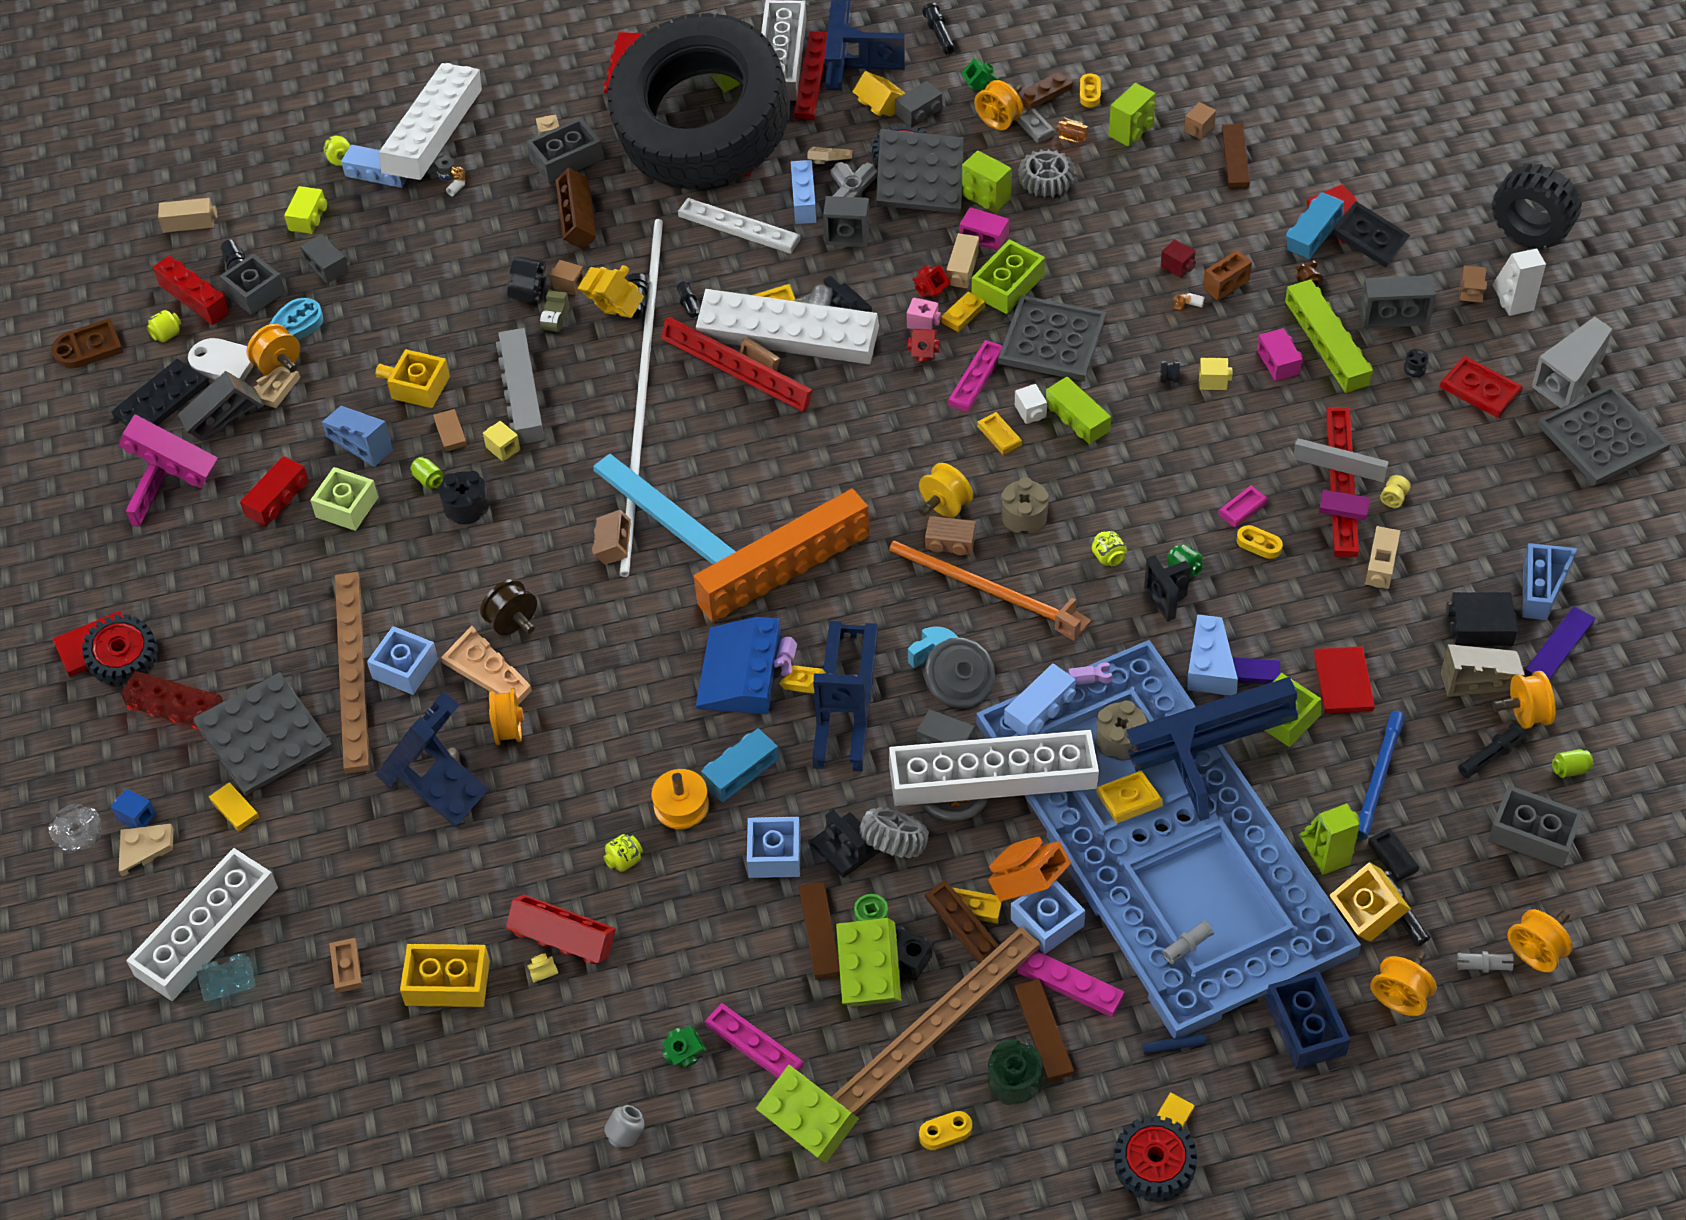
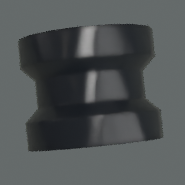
[1404,349,1429,377]
[1160,360,1180,383]

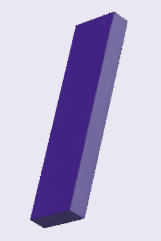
[1524,606,1596,681]

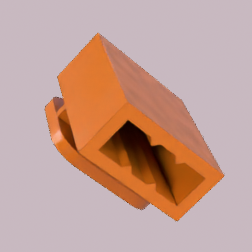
[988,837,1071,901]

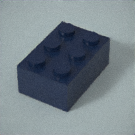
[1265,971,1350,1070]

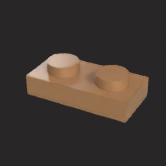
[329,938,363,993]

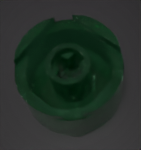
[987,1039,1043,1105]

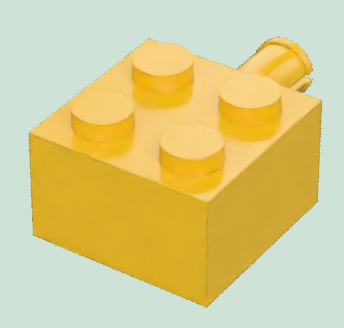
[375,349,450,408]

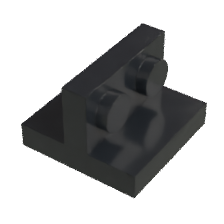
[811,275,872,312]
[1144,555,1190,622]
[811,809,881,878]

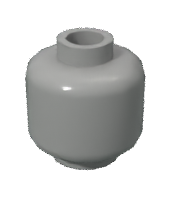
[604,1105,645,1148]

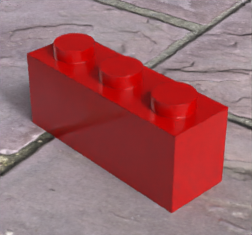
[240,456,309,527]

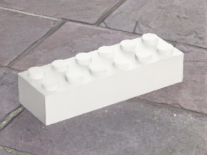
[761,0,806,101]
[126,848,278,1001]

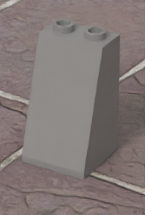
[1532,317,1612,408]

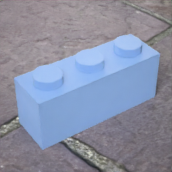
[341,145,407,188]
[791,160,816,224]
[1004,664,1076,736]

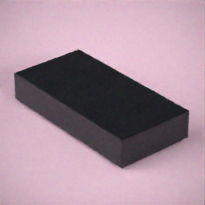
[1368,828,1419,882]

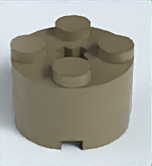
[1001,477,1049,533]
[1096,700,1147,761]

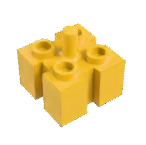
[577,265,644,318]

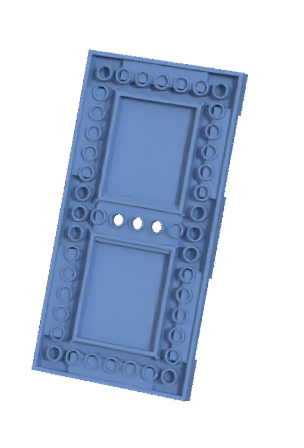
[976,640,1361,1038]

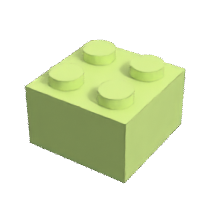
[310,467,379,531]

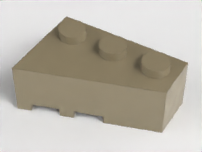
[1441,644,1525,697]

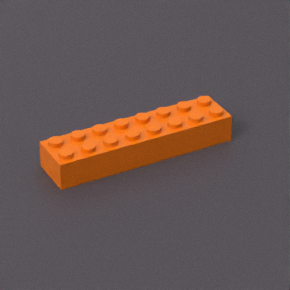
[693,488,870,623]

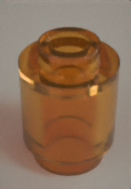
[1056,117,1089,143]

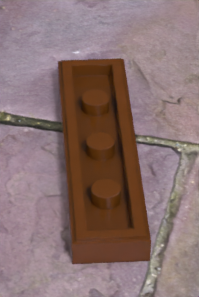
[1222,124,1250,188]
[924,879,999,964]
[799,882,840,980]
[1014,979,1074,1082]

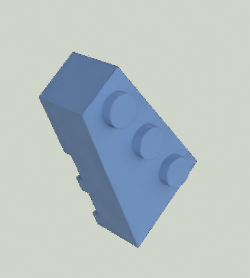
[322,406,393,467]

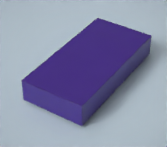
[1232,657,1280,684]

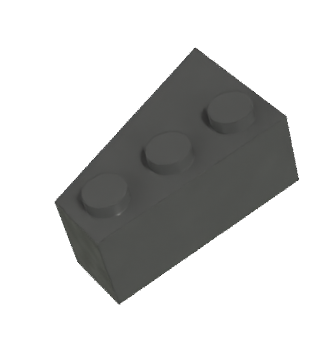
[178,371,264,440]

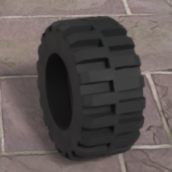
[1491,164,1582,248]

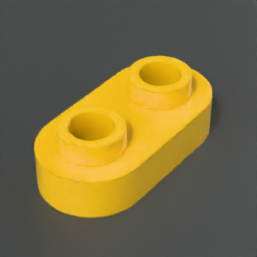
[1080,73,1101,108]
[1237,525,1283,559]
[919,1111,972,1150]

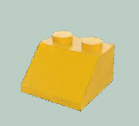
[853,71,905,117]

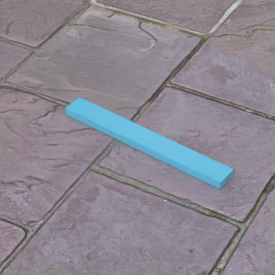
[593,454,736,564]

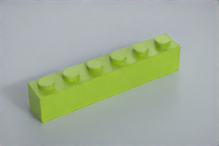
[1285,280,1373,393]

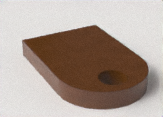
[51,318,123,368]

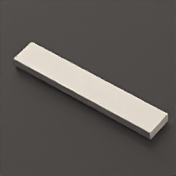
[678,198,800,254]

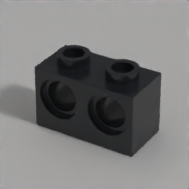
[895,924,932,981]

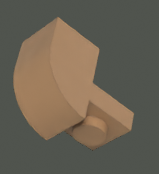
[1459,266,1487,303]

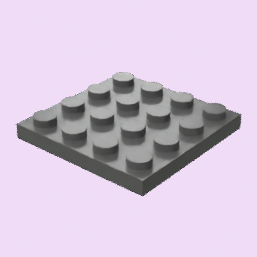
[876,129,964,213]
[998,295,1106,381]
[1537,384,1671,486]
[193,672,332,796]

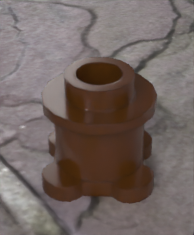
[1296,261,1323,287]

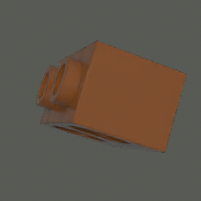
[1203,250,1252,300]

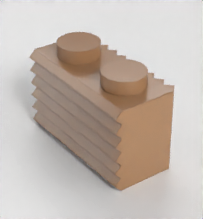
[592,509,631,565]
[925,516,976,556]

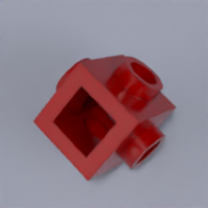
[912,265,951,298]
[908,328,940,361]

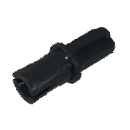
[676,281,699,318]

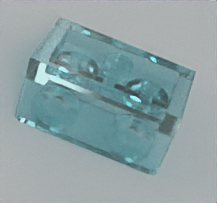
[196,954,257,1002]

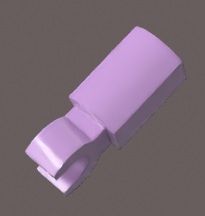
[774,637,797,676]
[1068,662,1112,685]

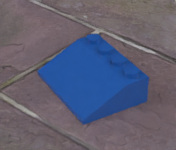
[696,617,781,714]

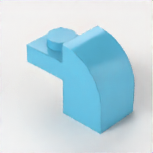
[908,627,958,669]

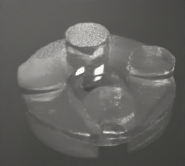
[49,804,102,854]

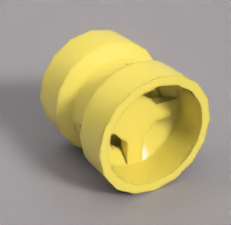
[1380,475,1411,508]

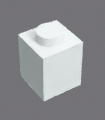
[1015,384,1047,424]

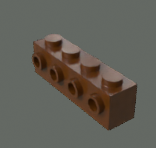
[555,168,596,249]

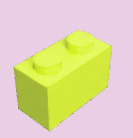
[284,186,327,234]

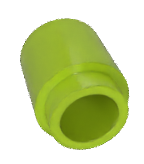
[410,457,444,489]
[1552,749,1593,778]

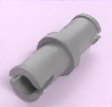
[1162,921,1214,964]
[1457,951,1513,973]

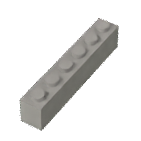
[496,328,545,445]

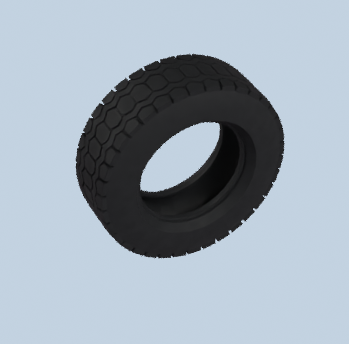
[608,13,790,189]

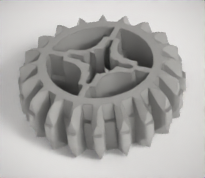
[1018,149,1075,199]
[859,808,929,858]

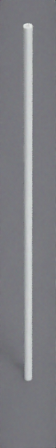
[620,219,663,577]

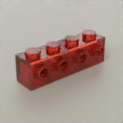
[121,671,223,730]

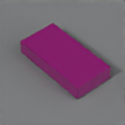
[1319,490,1370,521]

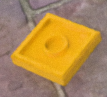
[1096,770,1163,824]

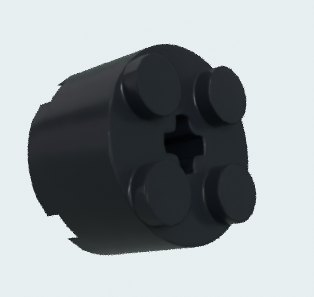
[508,256,547,304]
[439,471,489,524]

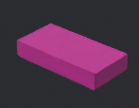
[1218,485,1268,528]

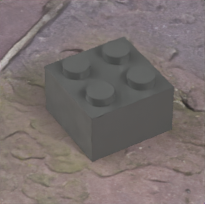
[823,196,870,247]
[219,253,285,315]

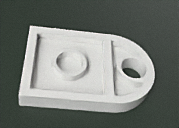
[188,338,254,381]

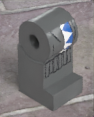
[424,153,456,181]

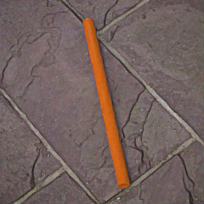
[889,541,1060,621]

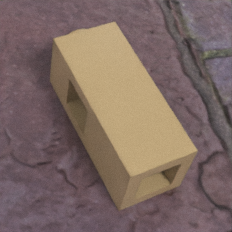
[158,198,217,233]
[946,233,979,288]
[1365,526,1400,589]

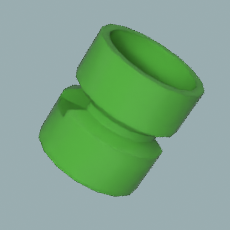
[854,894,888,922]

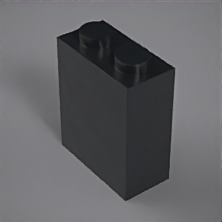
[1446,592,1518,646]

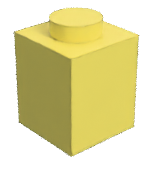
[1199,358,1232,390]
[483,421,521,462]

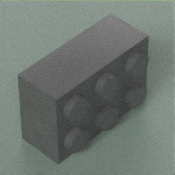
[526,117,603,183]
[1359,275,1436,328]
[1488,785,1584,868]

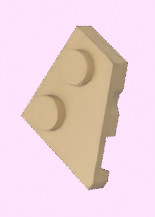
[807,147,852,164]
[254,366,300,408]
[119,824,173,876]

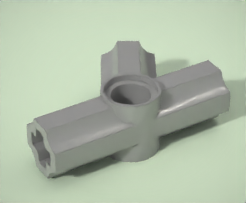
[831,162,878,198]

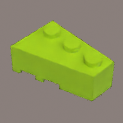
[1299,804,1360,875]

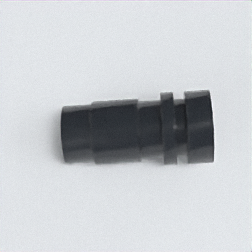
[221,240,246,270]
[627,273,649,319]

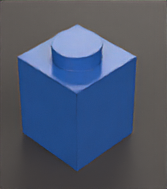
[111,789,156,828]

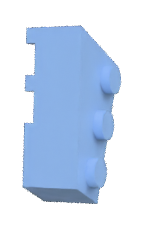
[1187,615,1238,696]

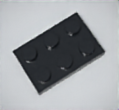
[1331,201,1410,268]

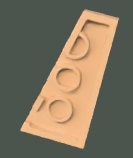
[441,626,532,704]

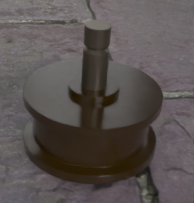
[480,579,537,635]

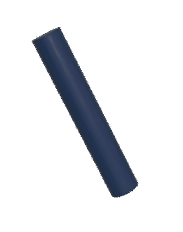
[1141,1034,1206,1054]

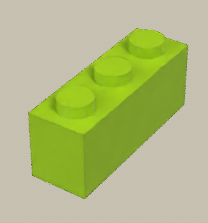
[1046,377,1111,444]

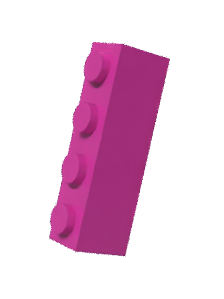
[118,415,218,489]

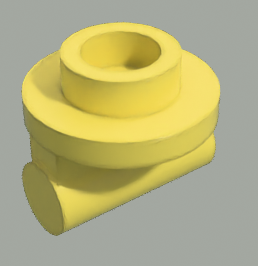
[528,953,558,983]

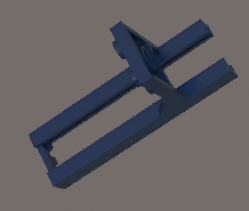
[824,0,905,90]
[812,621,878,771]
[1126,677,1298,821]
[375,691,489,827]

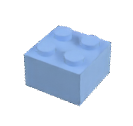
[367,626,438,695]
[747,817,800,878]
[1011,880,1085,954]

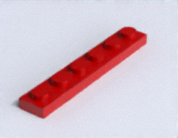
[794,31,827,120]

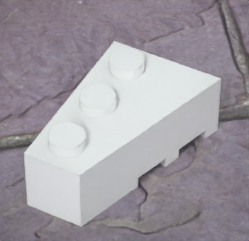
[1492,249,1546,316]

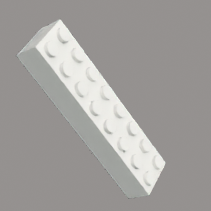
[379,63,482,180]
[696,289,879,364]
[889,730,1099,806]

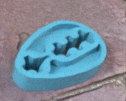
[270,298,323,340]

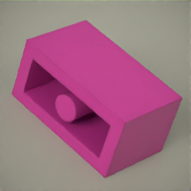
[960,207,1009,251]
[1257,328,1303,381]

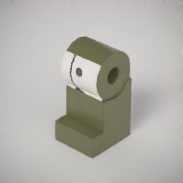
[540,290,570,332]

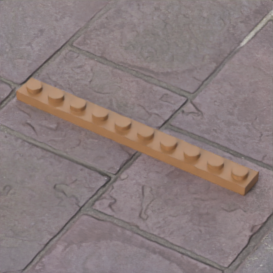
[335,572,370,774]
[832,926,1040,1115]

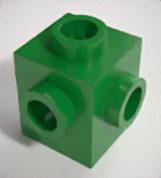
[961,58,998,91]
[662,1025,707,1069]

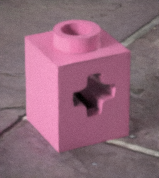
[907,298,941,330]

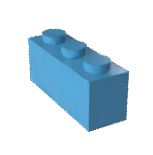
[1286,192,1344,259]
[701,728,779,803]

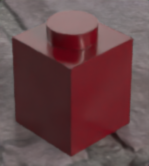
[1161,239,1196,278]

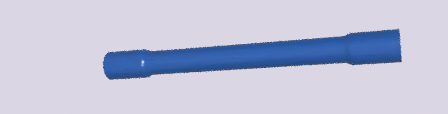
[1357,711,1405,840]

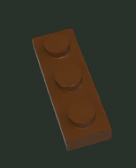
[1018,72,1073,110]

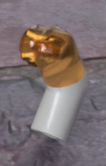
[446,166,465,196]
[1172,293,1205,310]

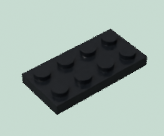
[111,359,209,426]

